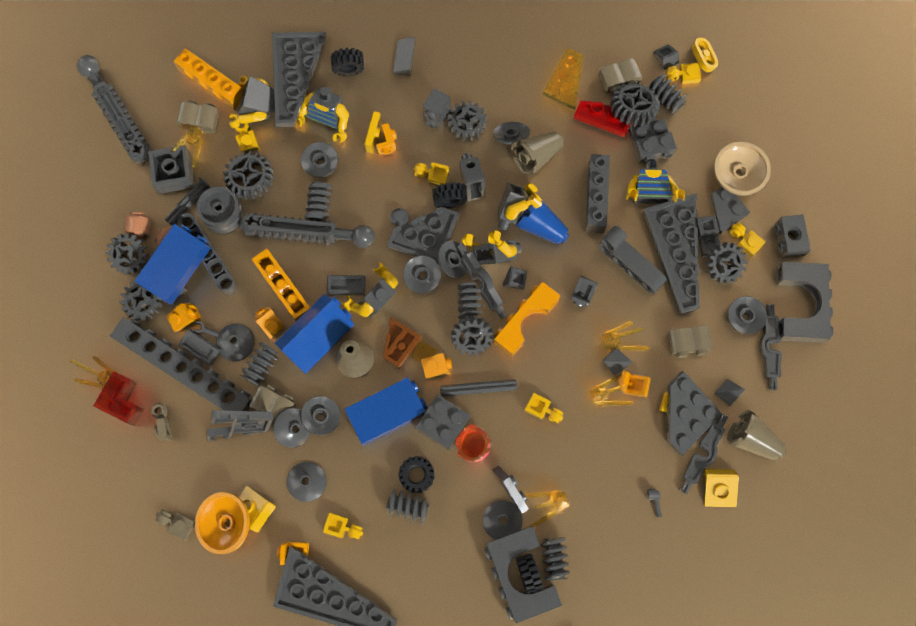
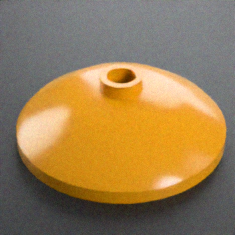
[195,492,250,554]

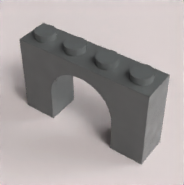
[777,262,833,343]
[484,526,562,623]

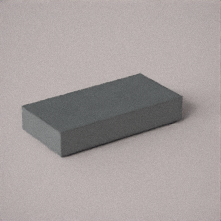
[327,275,366,295]
[178,329,221,366]

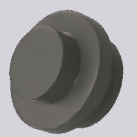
[390,208,409,226]

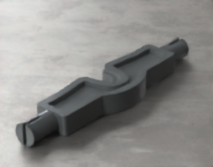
[457,243,508,319]
[760,304,782,390]
[680,414,728,494]

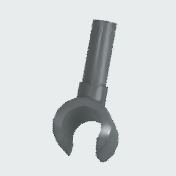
[192,321,219,337]
[647,489,662,517]

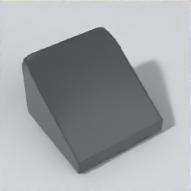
[653,44,679,70]

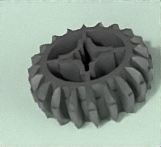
[610,81,660,127]
[223,150,274,200]

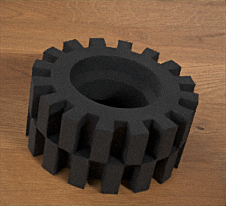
[331,47,364,76]
[432,182,467,209]
[398,456,435,493]
[516,553,543,594]

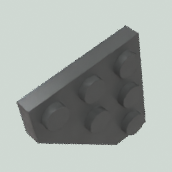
[387,207,459,266]
[667,371,722,455]

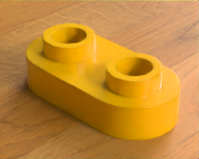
[691,37,718,72]

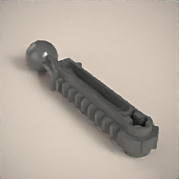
[76,55,151,164]
[240,213,375,248]

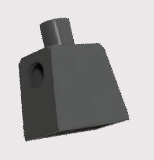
[460,153,486,201]

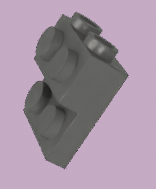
[628,119,677,163]

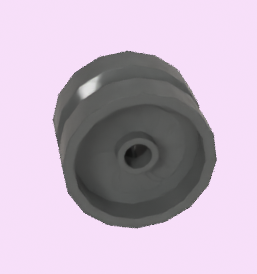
[197,186,243,234]

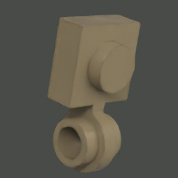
[151,403,172,441]
[155,509,195,540]

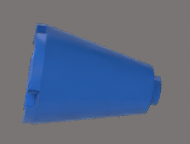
[516,197,569,245]

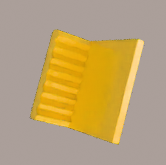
[703,469,739,507]
[239,486,276,533]

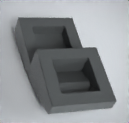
[697,216,722,258]

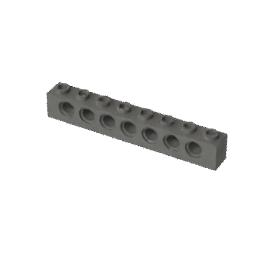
[110,317,251,411]

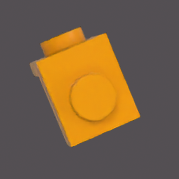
[376,123,397,155]
[166,303,201,332]
[254,306,285,338]
[421,353,453,379]
[618,371,651,398]
[277,541,309,565]

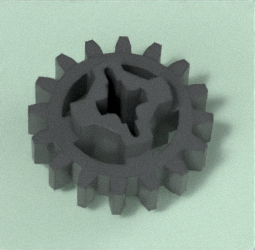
[448,101,487,141]
[105,233,149,274]
[705,242,748,284]
[119,282,163,321]
[451,315,493,356]

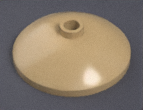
[714,142,771,196]

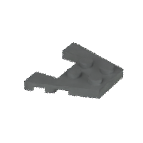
[206,410,273,441]

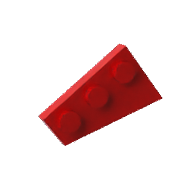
[573,100,630,138]

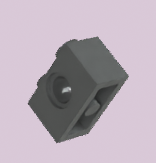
[422,88,451,130]
[774,214,811,258]

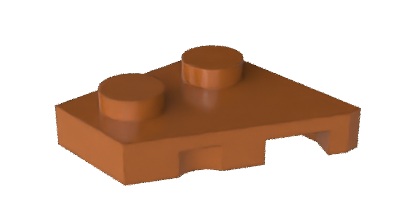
[383,317,422,369]

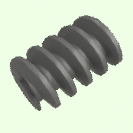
[649,73,687,114]
[304,182,332,222]
[458,283,482,323]
[239,342,278,386]
[385,489,430,524]
[541,537,570,581]

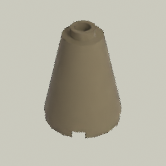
[511,132,564,176]
[335,340,374,378]
[727,410,785,460]

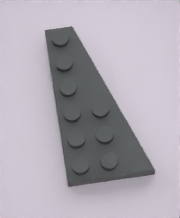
[272,32,326,127]
[643,193,700,315]
[273,546,397,626]

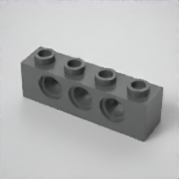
[585,154,610,233]

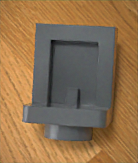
[571,276,598,307]

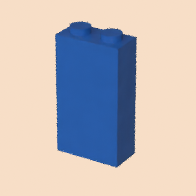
[135,224,211,305]
[274,294,355,374]
[345,377,428,446]

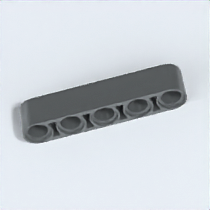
[178,213,237,295]

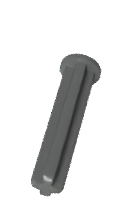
[165,177,211,226]

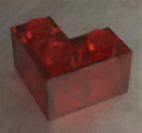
[93,371,144,427]

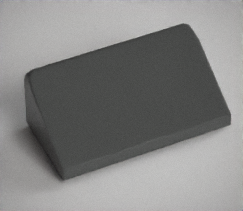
[393,37,416,75]

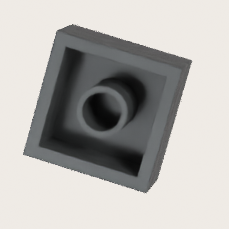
[148,145,195,194]
[416,394,471,452]

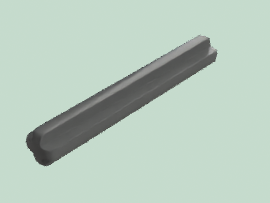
[440,379,517,396]

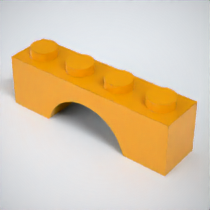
[494,282,561,358]

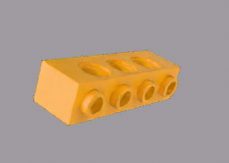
[173,48,243,110]
[251,248,310,321]

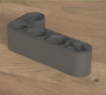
[599,225,667,294]

